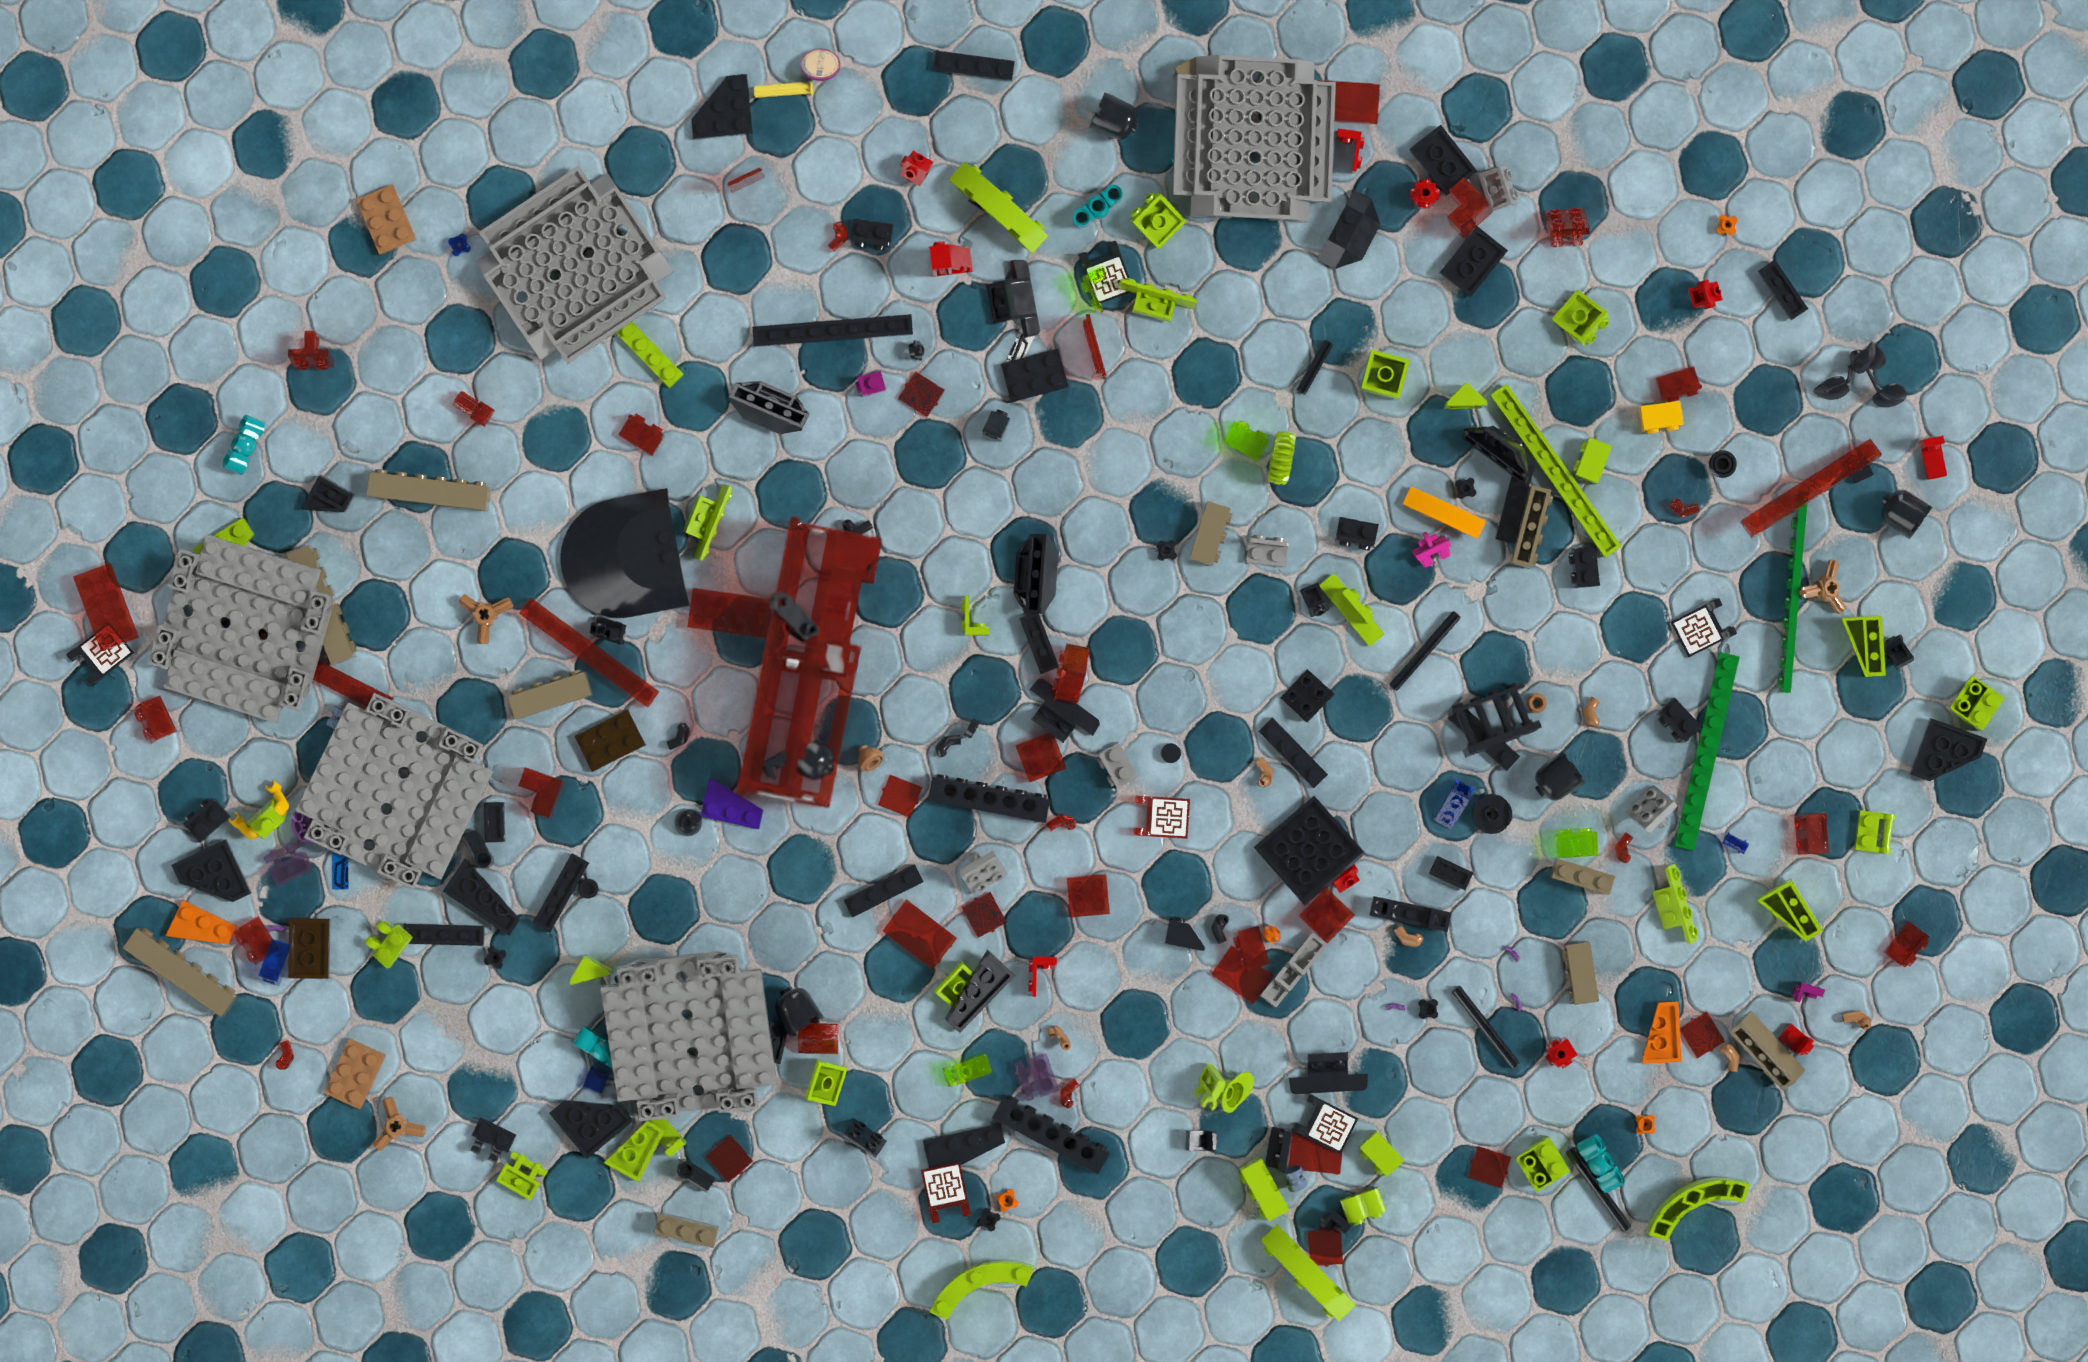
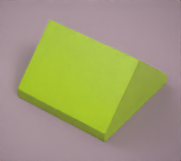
[1444,382,1487,409]
[570,955,613,985]
[934,961,973,1007]
[805,1059,848,1106]

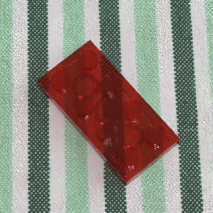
[73,563,139,652]
[687,588,771,639]

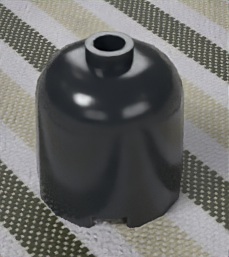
[1089,92,1139,140]
[1881,489,1933,540]
[1535,751,1586,801]
[775,987,824,1038]

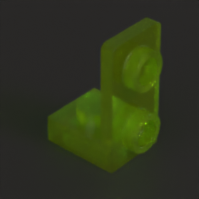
[1080,266,1107,313]
[942,1054,992,1087]

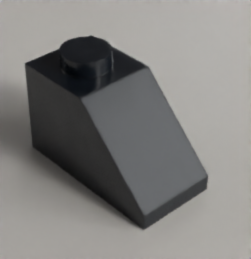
[982,409,1010,441]
[1164,916,1205,951]

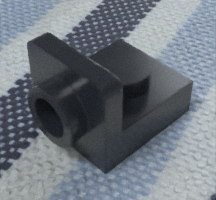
[1300,582,1329,617]
[1319,1210,1352,1234]

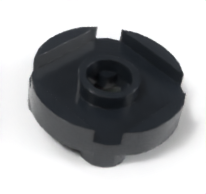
[1472,794,1512,834]

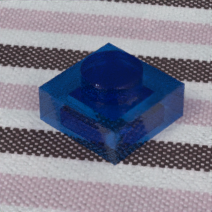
[583,1067,609,1093]

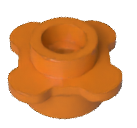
[1716,214,1738,236]
[1262,924,1281,944]
[1635,1114,1656,1135]
[996,1189,1019,1212]

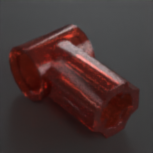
[452,390,495,427]

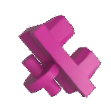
[1412,532,1451,568]

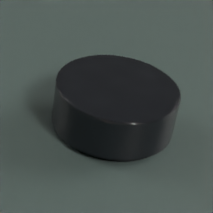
[964,718,980,739]
[1161,743,1181,763]
[578,879,599,899]

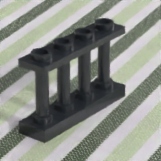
[1448,682,1542,758]

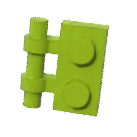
[496,1151,548,1201]

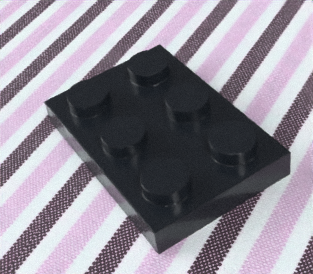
[1409,125,1478,197]
[1439,226,1508,298]
[1001,349,1069,403]

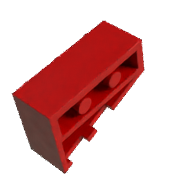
[929,241,973,277]

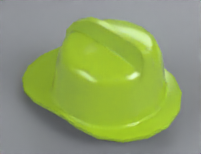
[1215,1072,1254,1113]

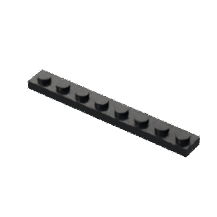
[752,314,913,347]

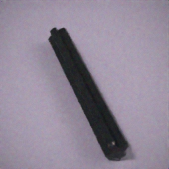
[1389,611,1461,691]
[1452,986,1520,1069]
[1566,1147,1631,1232]

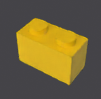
[1638,401,1684,434]

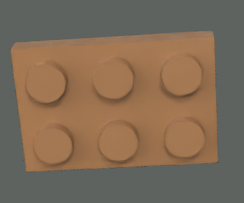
[356,184,417,255]
[324,1038,386,1109]

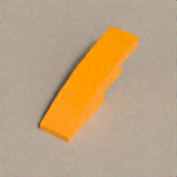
[1403,486,1486,539]

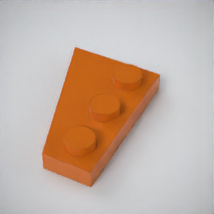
[166,900,238,944]
[1641,1001,1682,1064]

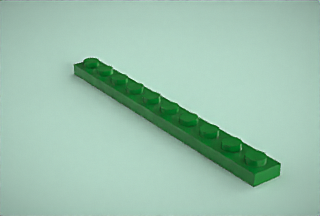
[1777,493,1808,693]
[1674,652,1740,851]

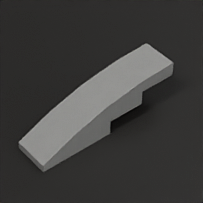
[1260,932,1328,1008]

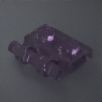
[263,840,314,887]
[1014,1053,1059,1101]

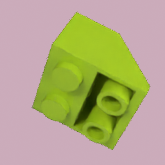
[1949,675,2005,731]
[1515,1136,1571,1193]

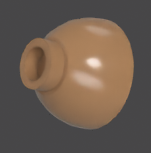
[858,745,884,772]

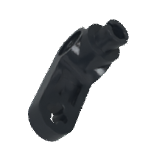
[769,592,819,642]

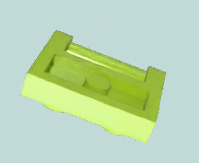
[1854,810,1896,854]

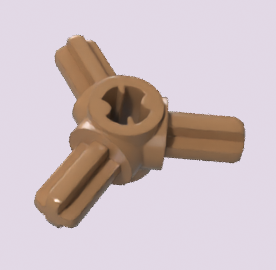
[1800,560,1846,614]
[458,594,513,644]
[373,1097,426,1151]

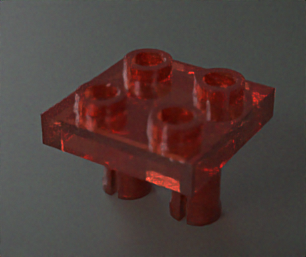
[1544,207,1590,248]
[288,331,334,370]
[1015,733,1067,783]
[1067,874,1110,918]
[1299,887,1355,944]

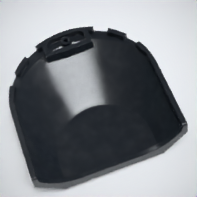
[560,488,690,618]

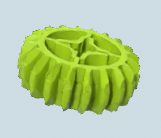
[1268,431,1296,485]

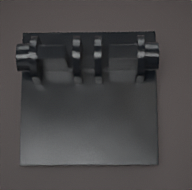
[1280,669,1335,723]
[843,1118,887,1158]

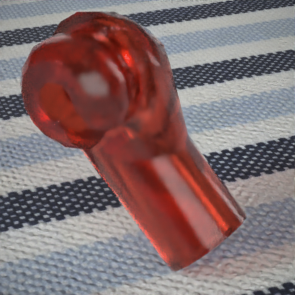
[828,222,847,252]
[1670,498,1700,517]
[1046,814,1077,832]
[1615,832,1633,863]
[276,1040,294,1070]
[1060,1078,1080,1109]

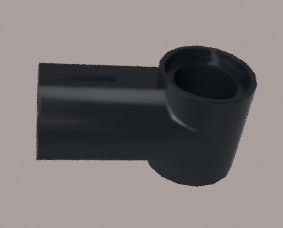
[461,829,494,869]
[677,1159,716,1193]

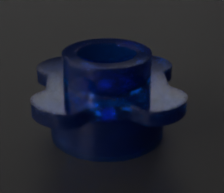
[448,234,471,257]

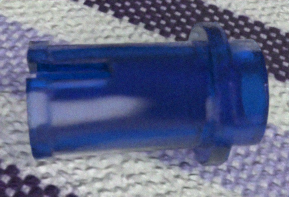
[1722,832,1749,854]

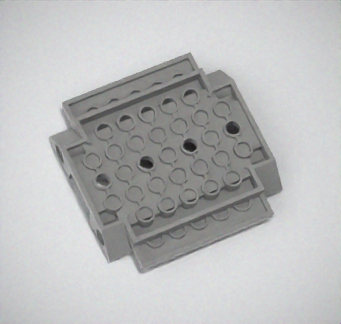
[1172,55,1336,222]
[475,166,674,365]
[148,535,331,723]
[296,693,494,890]
[601,951,777,1121]

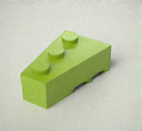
[1841,616,1886,677]
[1757,878,1823,941]
[1238,1156,1289,1222]

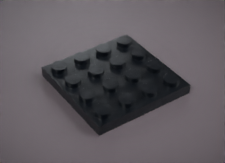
[1254,796,1365,906]

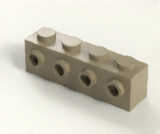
[1510,485,1553,568]
[508,670,593,720]
[1729,1011,1805,1091]

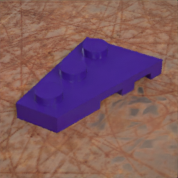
[701,777,764,829]

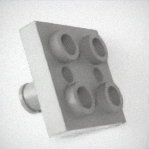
[1625,785,1678,833]
[958,850,1008,895]

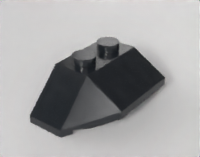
[1317,190,1381,269]
[728,381,809,434]
[1462,426,1529,485]
[1014,534,1058,614]

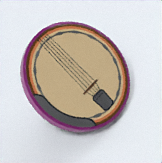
[801,49,840,81]

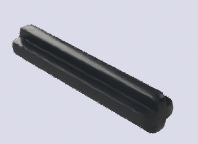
[1297,340,1333,395]

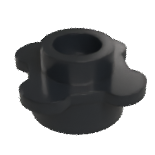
[909,340,925,361]
[1455,478,1476,499]
[1156,540,1177,561]
[484,946,507,969]
[1418,999,1438,1019]
[977,1208,1001,1231]

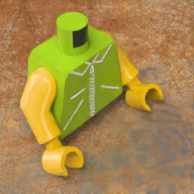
[228,780,289,840]

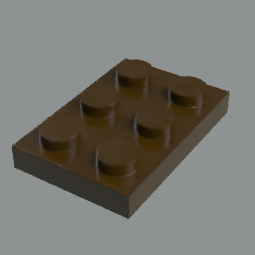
[574,710,646,772]
[288,918,330,979]

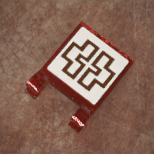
[1133,795,1190,839]
[921,1161,971,1223]

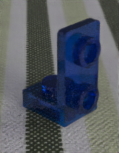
[1435,779,1474,829]
[258,939,291,986]

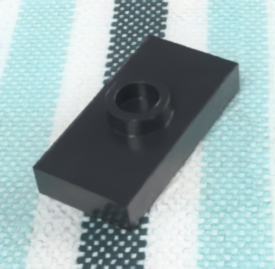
[484,802,506,843]
[1429,856,1474,890]

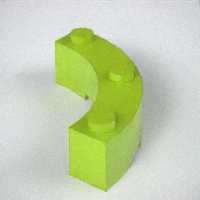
[948,162,1048,254]
[1645,1177,1750,1241]
[1260,1224,1356,1322]
[930,1260,1034,1320]

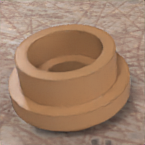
[1526,693,1547,713]

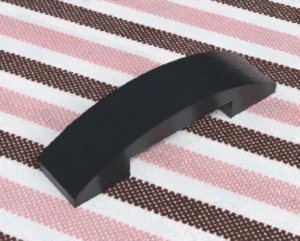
[1369,896,1452,932]

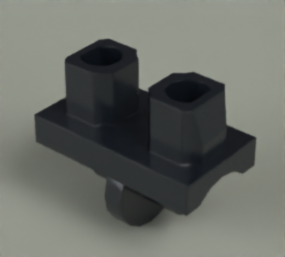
[590,616,626,645]

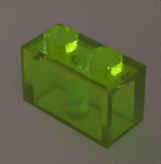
[1222,420,1269,462]
[1555,828,1599,858]

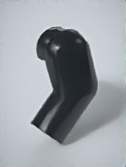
[842,519,873,536]
[666,723,690,750]
[935,735,961,757]
[1211,914,1229,944]

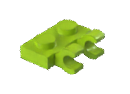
[365,920,413,968]
[1194,1063,1226,1110]

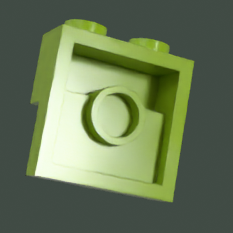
[1129,192,1187,249]
[1552,289,1610,347]

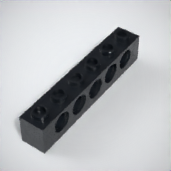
[928,774,1050,823]
[992,1095,1109,1174]

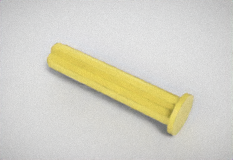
[754,79,814,98]

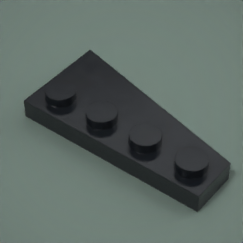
[945,949,1015,1033]

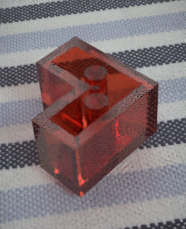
[1447,177,1493,238]
[1052,643,1090,703]
[518,767,565,818]

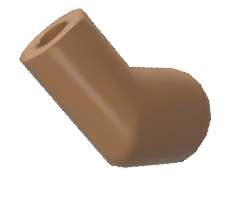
[1583,697,1600,727]
[1255,757,1274,788]
[1393,925,1423,947]
[1842,1010,1871,1030]
[1048,1025,1071,1050]
[1720,1044,1740,1072]

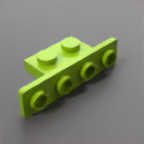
[1118,278,1198,322]
[683,484,732,561]
[1320,574,1384,646]
[1652,864,1698,944]

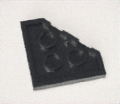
[691,74,753,140]
[1910,718,1987,781]
[171,839,252,902]
[549,1100,634,1159]

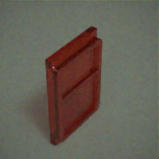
[1321,80,1380,124]
[1082,314,1107,380]
[882,899,957,970]

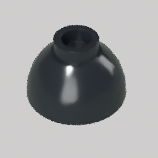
[1709,450,1737,478]
[674,809,702,836]

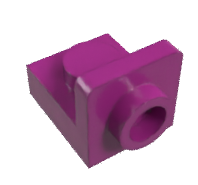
[855,371,886,397]
[1792,981,1825,1003]

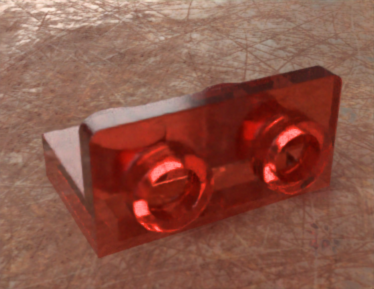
[1655,366,1703,402]
[618,413,665,456]
[134,696,177,744]
[1795,813,1829,855]
[235,916,280,965]
[1883,921,1930,968]
[1233,926,1270,971]
[798,1023,839,1054]

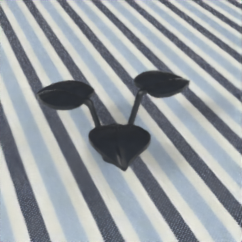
[1813,341,1906,408]

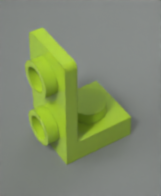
[961,595,990,636]
[652,1118,687,1157]

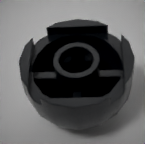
[796,739,835,780]

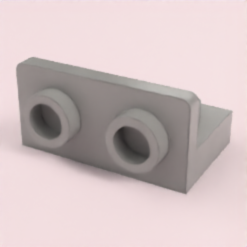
[1478,166,1518,212]
[1246,535,1289,567]
[1097,742,1138,789]

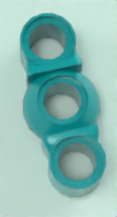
[1073,185,1123,228]
[222,414,265,475]
[572,1025,613,1069]
[1577,1134,1625,1193]

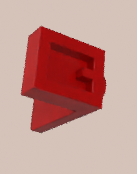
[1336,128,1365,173]
[1919,436,1947,480]
[1028,956,1057,997]
[1777,1023,1815,1056]

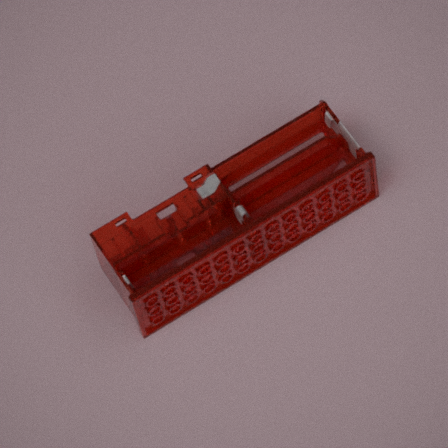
[736,516,882,808]

